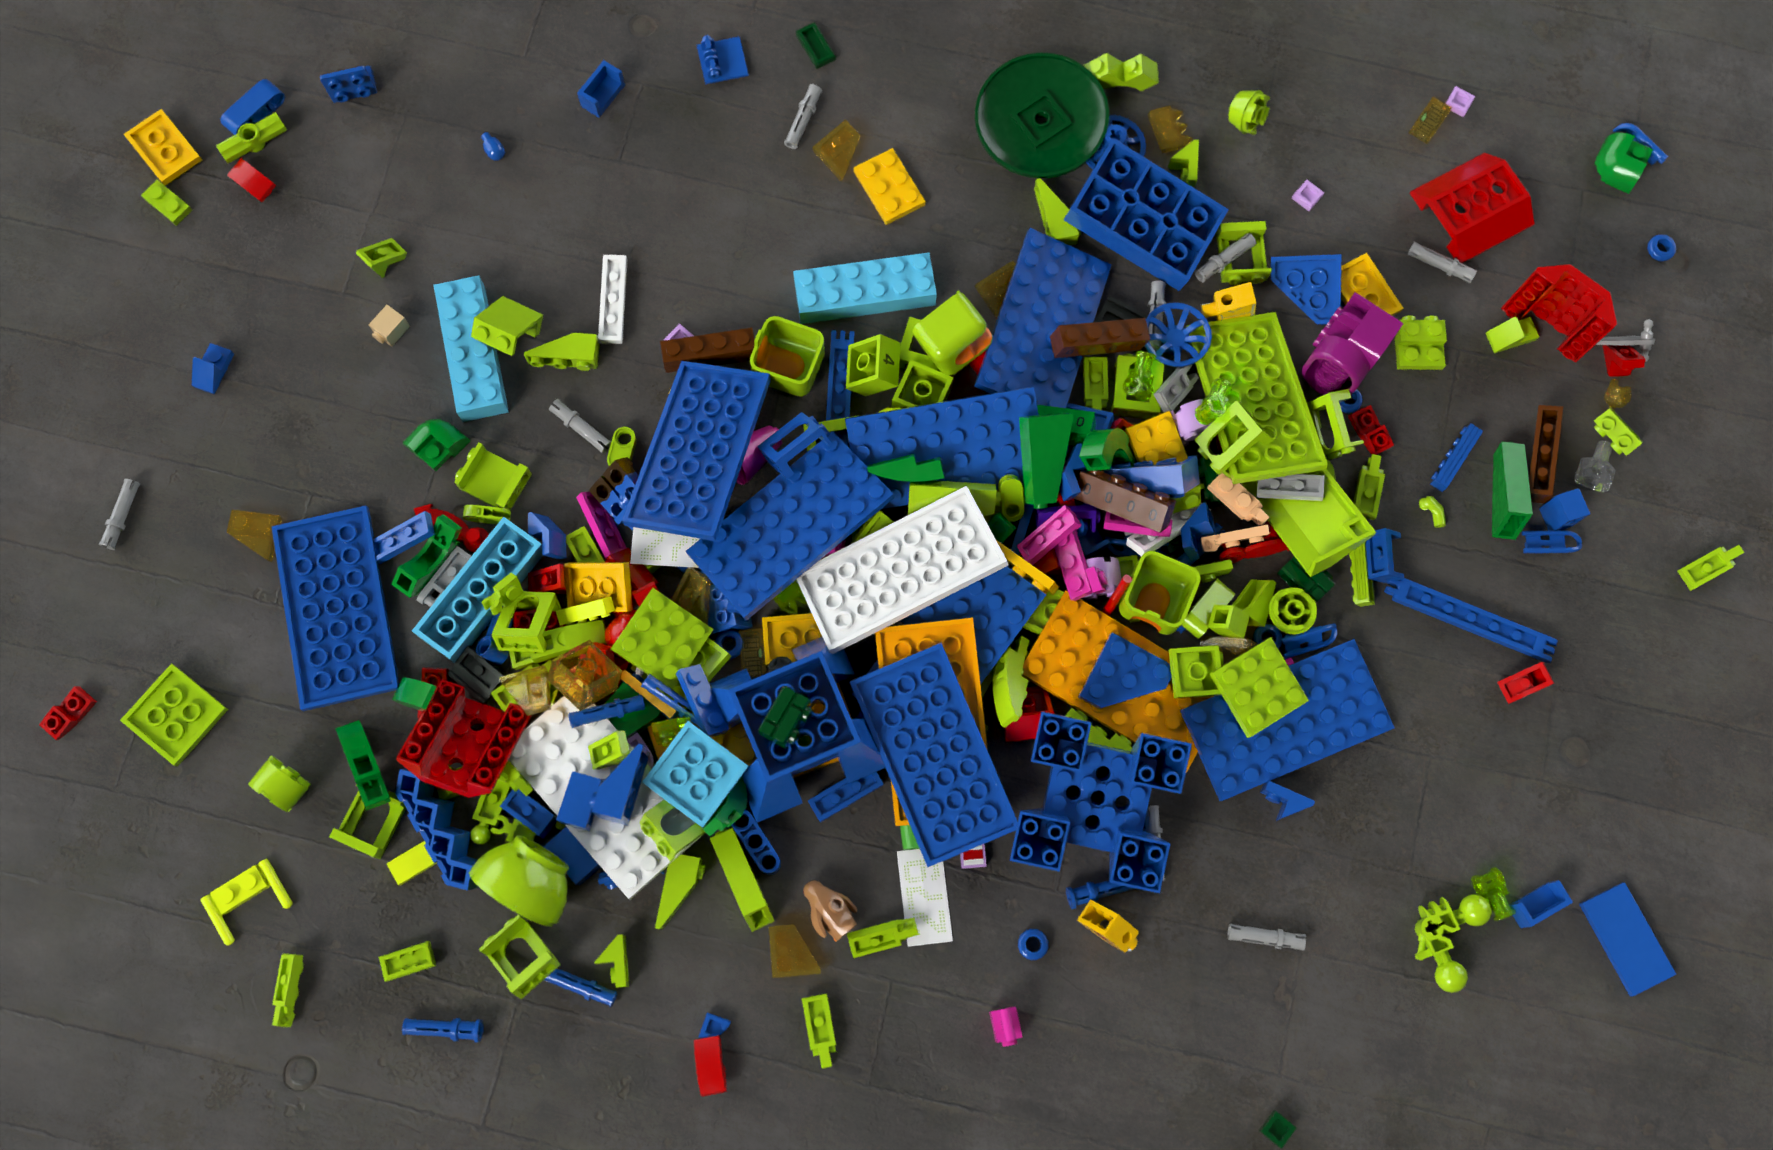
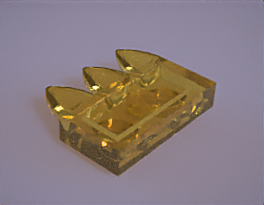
[1148,105,1193,154]

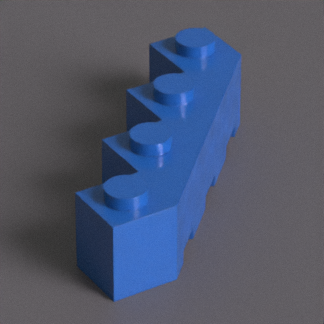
[395,768,480,891]

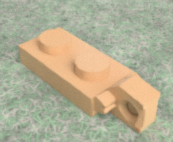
[1207,473,1269,526]
[1200,525,1270,552]

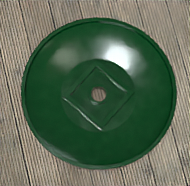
[975,53,1109,178]

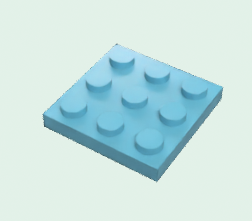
[642,721,749,828]

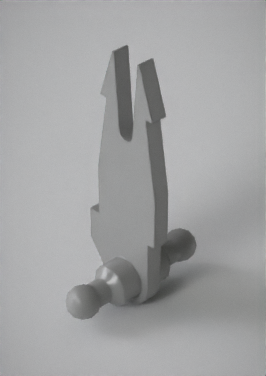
[1596,319,1655,362]

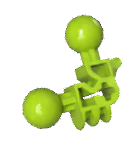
[1415,894,1492,993]

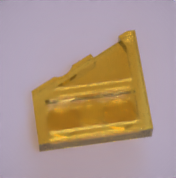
[812,119,860,181]
[974,260,1016,319]
[227,510,282,562]
[671,567,711,625]
[1200,636,1258,655]
[499,665,551,716]
[769,924,821,978]

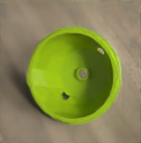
[469,835,569,926]

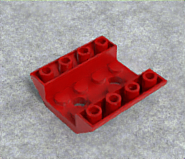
[1409,153,1535,263]
[1501,264,1617,363]
[396,679,533,797]

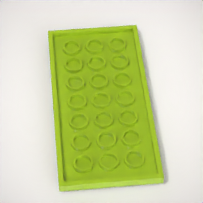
[1186,312,1328,484]

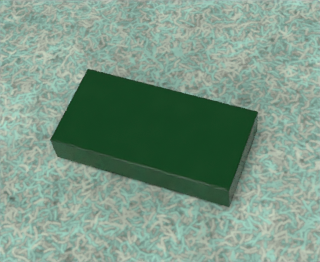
[796,22,836,70]

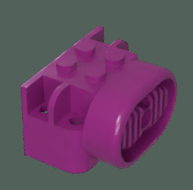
[1302,292,1404,396]

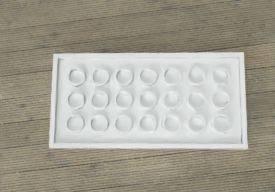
[796,486,1009,654]
[509,685,700,900]

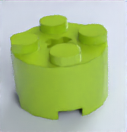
[248,755,311,812]

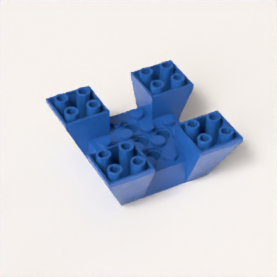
[709,637,886,823]
[1010,711,1192,893]

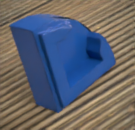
[698,1012,731,1038]

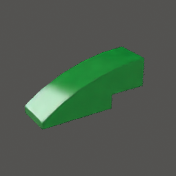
[867,453,945,482]
[392,677,436,711]

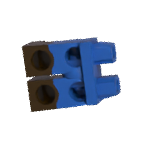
[589,457,638,531]

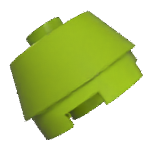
[1228,90,1270,135]
[1269,588,1317,634]

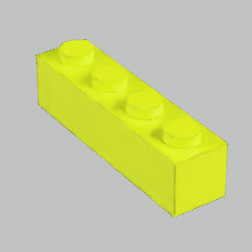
[556,596,615,626]

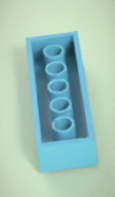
[793,253,937,324]
[433,275,509,422]
[412,517,543,663]

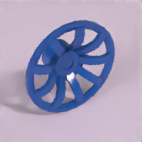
[1086,115,1146,169]
[1145,303,1212,367]

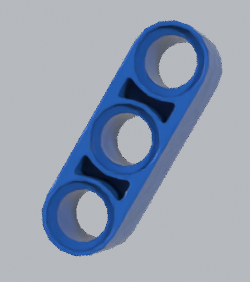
[220,79,285,135]
[732,810,781,875]

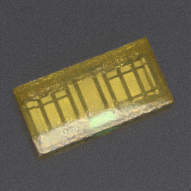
[1409,97,1452,144]
[739,628,766,678]

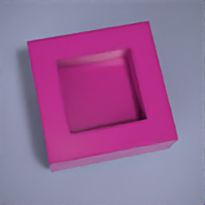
[1085,566,1108,594]

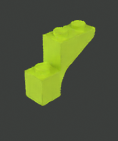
[1083,53,1159,91]
[1208,579,1276,639]

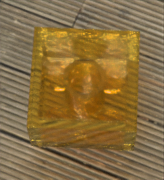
[547,640,622,711]

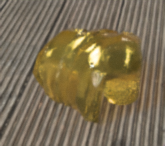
[1604,379,1632,408]

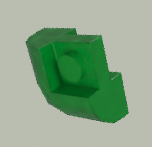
[1594,133,1653,194]
[402,419,470,471]

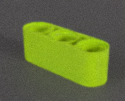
[1182,578,1235,639]

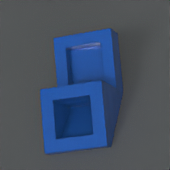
[1059,443,1086,502]
[1181,502,1216,561]
[528,512,566,559]

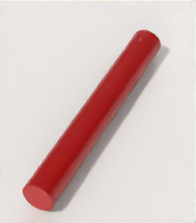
[1102,575,1132,616]

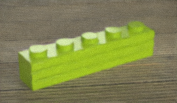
[1349,542,1375,607]

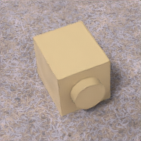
[369,305,410,346]

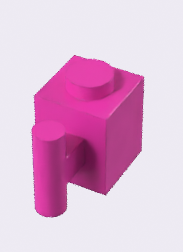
[989,1006,1023,1047]

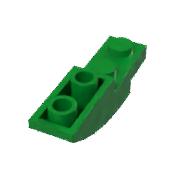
[335,720,391,811]

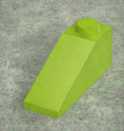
[1034,178,1081,246]
[655,854,705,930]

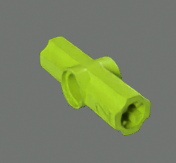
[216,112,287,164]

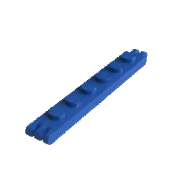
[826,330,855,446]
[1384,578,1558,663]

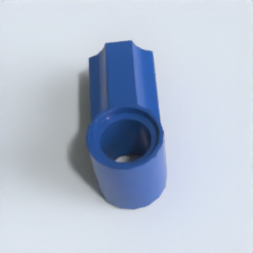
[476,613,514,665]

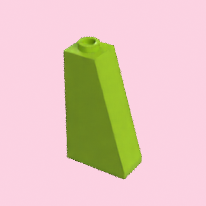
[908,480,1001,516]
[710,828,775,932]

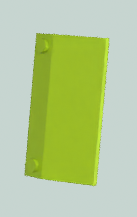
[1240,469,1376,577]

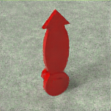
[413,504,489,553]
[1219,539,1290,564]

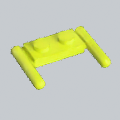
[200,858,293,945]

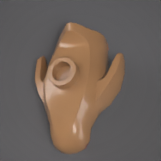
[803,880,857,942]

